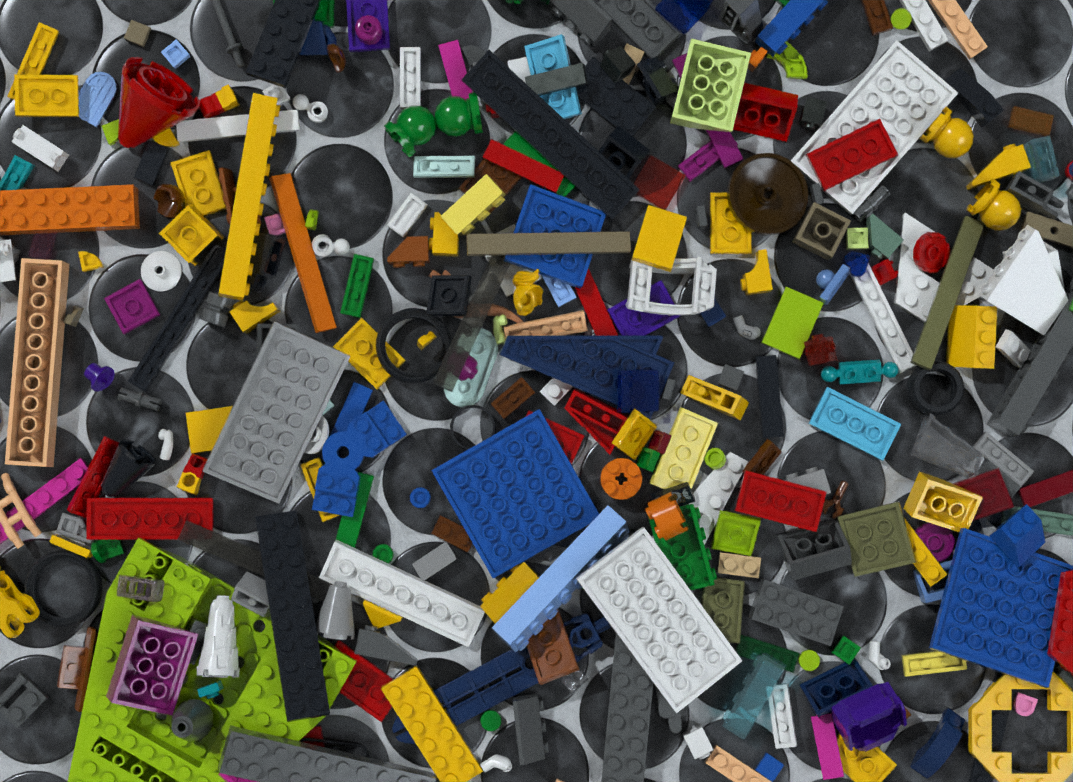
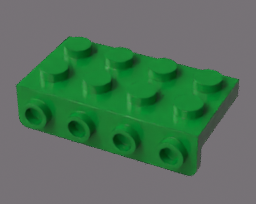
[648,504,717,590]

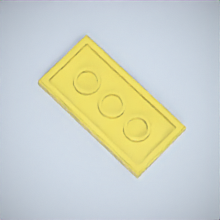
[649,407,718,490]

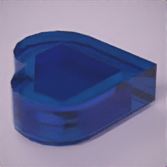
[844,251,870,277]

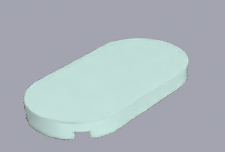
[444,328,498,407]

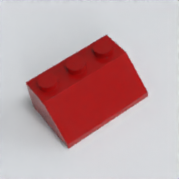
[733,83,798,142]

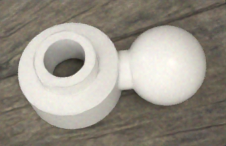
[293,94,328,123]
[312,234,350,256]

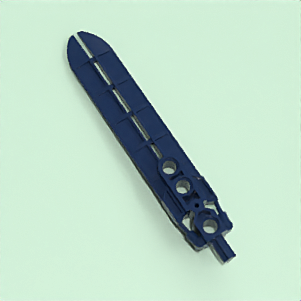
[392,613,611,744]

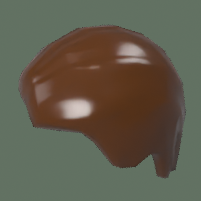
[154,184,185,219]

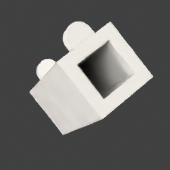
[12,125,69,171]

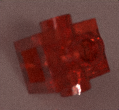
[804,334,837,366]

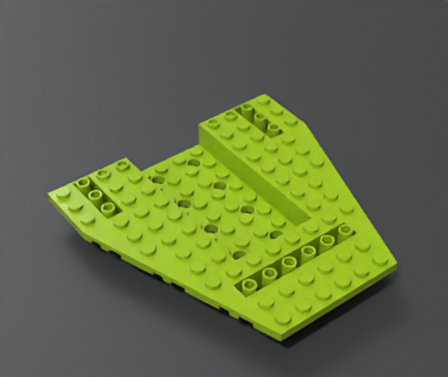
[68,538,357,782]

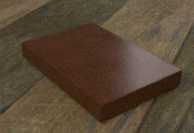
[459,159,522,214]

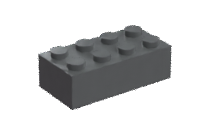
[748,578,844,646]

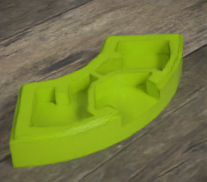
[767,42,808,79]

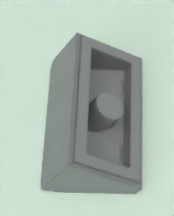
[412,541,458,581]

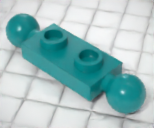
[821,360,899,384]

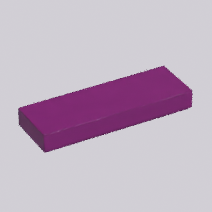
[678,138,738,182]

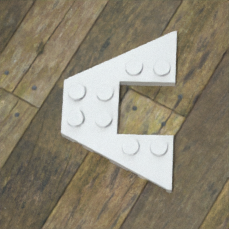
[894,213,994,323]

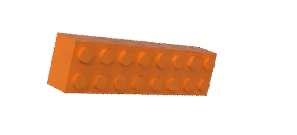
[0,185,140,235]

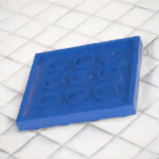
[504,184,606,289]

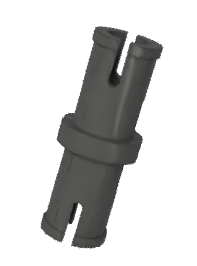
[852,185,891,222]
[118,387,162,411]

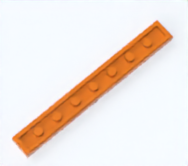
[269,173,337,333]

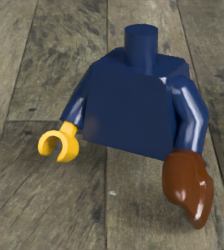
[299,18,346,73]

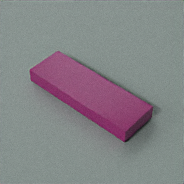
[438,40,472,99]
[811,713,844,780]

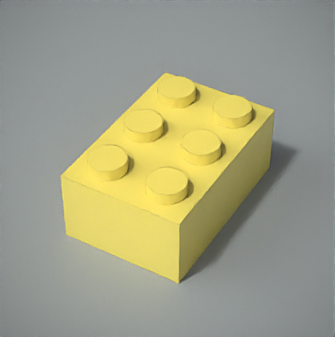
[441,174,506,236]

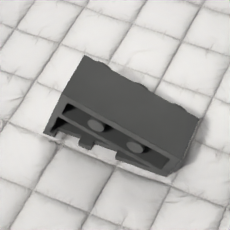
[718,0,764,46]

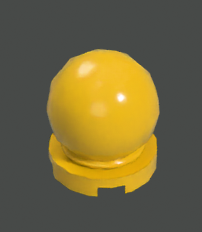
[920,106,974,158]
[966,178,1021,231]

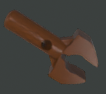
[822,481,849,518]

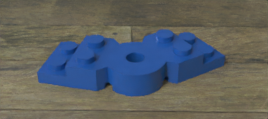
[312,400,407,517]

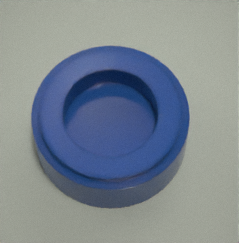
[410,487,431,508]

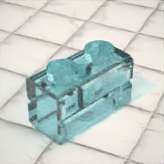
[1024,136,1060,183]

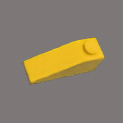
[966,143,1031,190]
[680,375,749,421]

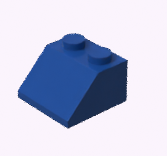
[989,504,1046,567]

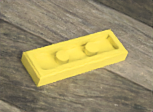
[901,651,967,677]

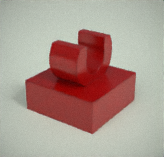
[871,259,898,285]

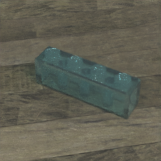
[722,653,787,740]

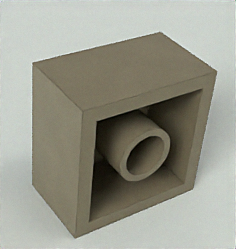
[792,202,851,260]

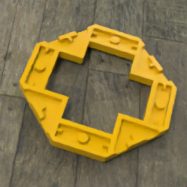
[968,671,1073,782]

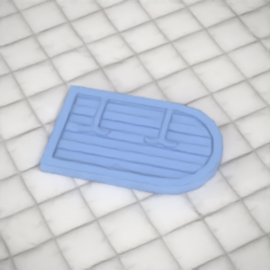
[79,72,117,127]

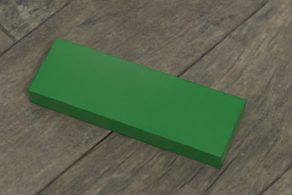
[340,254,375,318]

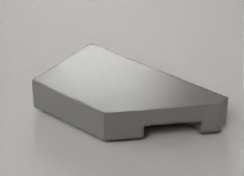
[56,513,94,544]

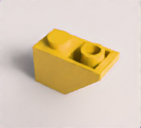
[429,212,459,257]

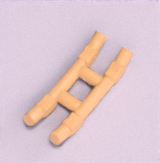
[0,473,42,549]

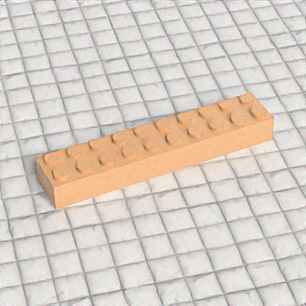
[5,258,70,467]

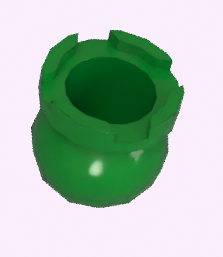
[434,92,483,137]
[384,105,436,158]

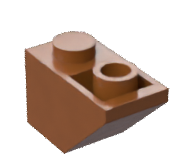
[387,236,430,268]

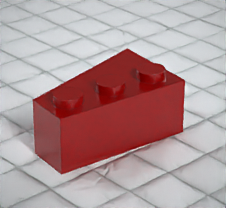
[565,388,629,455]

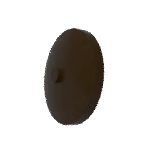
[727,153,808,235]

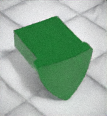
[91,540,125,563]

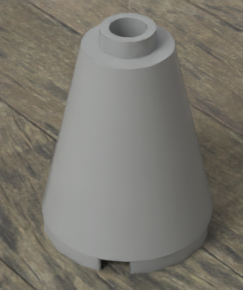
[315,581,355,640]

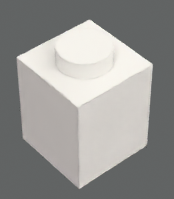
[682,725,713,760]

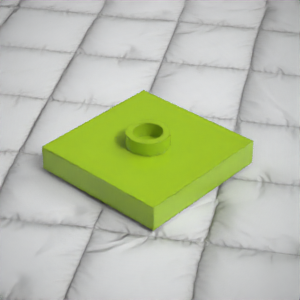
[711,510,761,556]

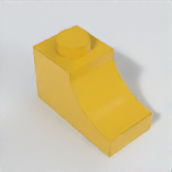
[740,249,773,296]
[229,300,280,334]

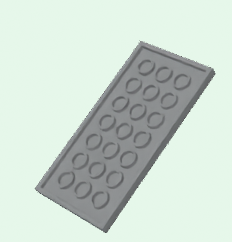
[203,321,350,504]

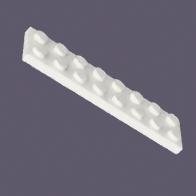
[319,540,485,647]

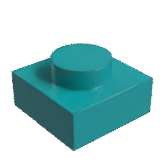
[197,681,224,699]

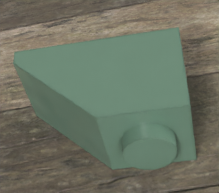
[866,213,904,261]

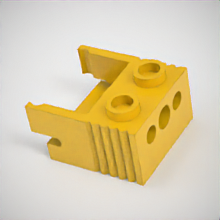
[159,203,225,266]

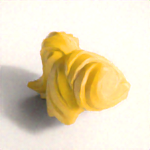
[512,269,543,316]

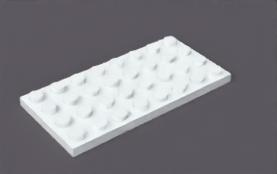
[791,40,958,215]
[576,527,742,713]

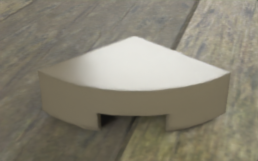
[64,306,84,327]

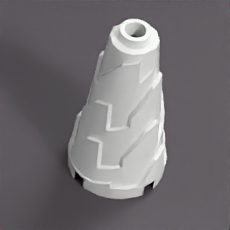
[197,596,240,678]

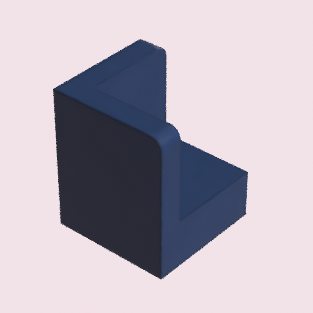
[698,297,726,327]

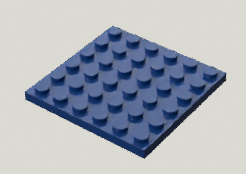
[431,409,599,578]
[929,528,1073,688]

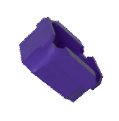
[831,682,907,752]

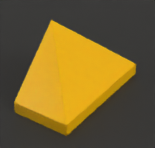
[363,599,403,629]

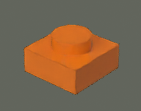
[748,47,768,72]

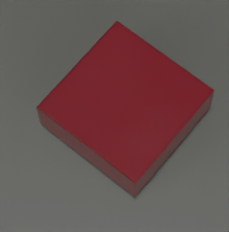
[648,430,672,454]

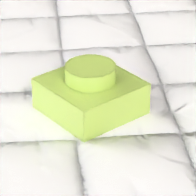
[846,228,868,250]

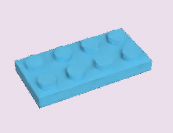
[524,34,582,119]
[808,387,901,461]

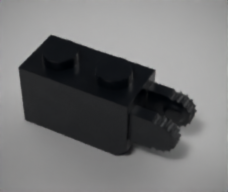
[246,232,286,293]

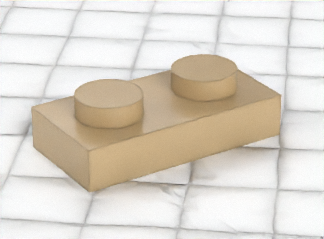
[717,552,761,578]

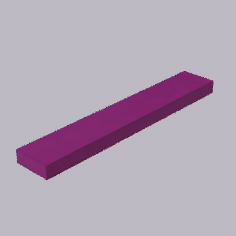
[672,53,743,169]

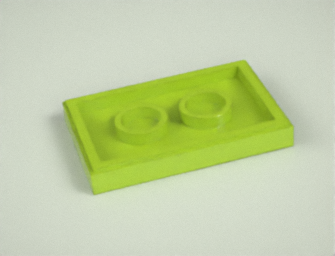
[761,287,824,359]

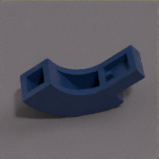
[910,708,965,779]

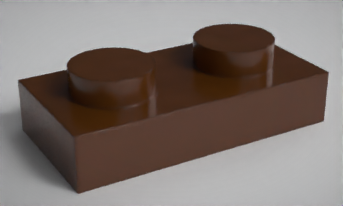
[491,377,535,419]
[742,439,782,475]
[431,515,473,552]

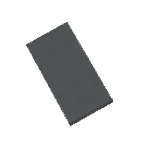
[597,0,682,59]

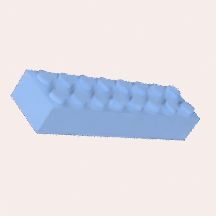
[492,506,629,653]

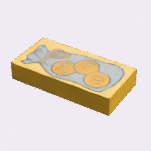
[50,534,93,558]

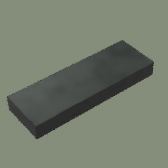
[525,63,588,96]

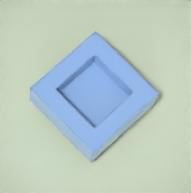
[161,39,191,69]

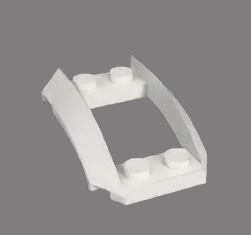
[625,255,717,315]

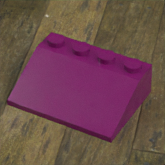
[106,615,198,716]

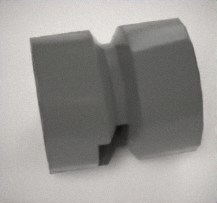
[199,292,234,328]

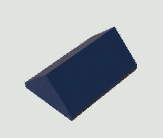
[800,658,873,717]

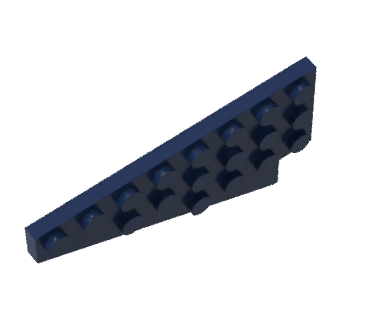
[499,335,675,419]

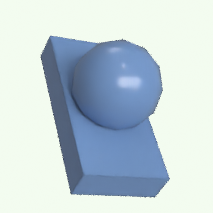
[816,264,849,306]

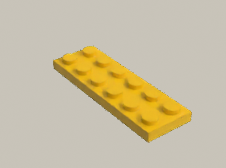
[381,665,483,782]

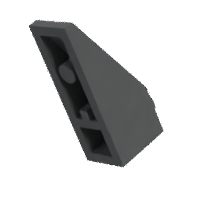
[354,625,418,666]

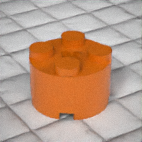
[600,458,642,500]
[645,492,689,541]

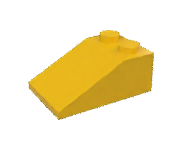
[903,471,983,532]

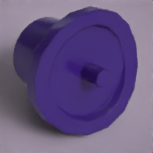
[84,363,115,392]

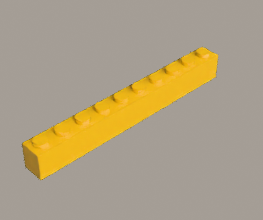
[218,93,280,301]

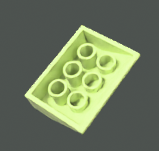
[670,39,751,132]

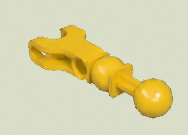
[0,566,40,638]

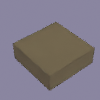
[124,20,151,47]

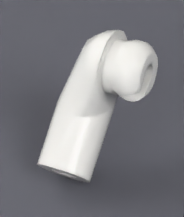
[158,429,173,460]
[869,641,891,670]
[480,754,512,773]

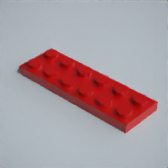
[86,498,214,540]

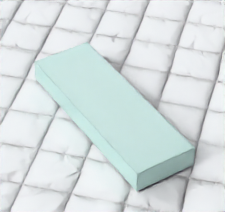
[413,156,475,178]

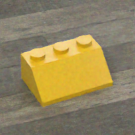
[946,305,997,369]
[480,562,540,624]

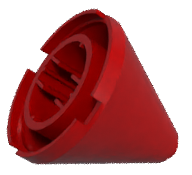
[118,57,200,148]

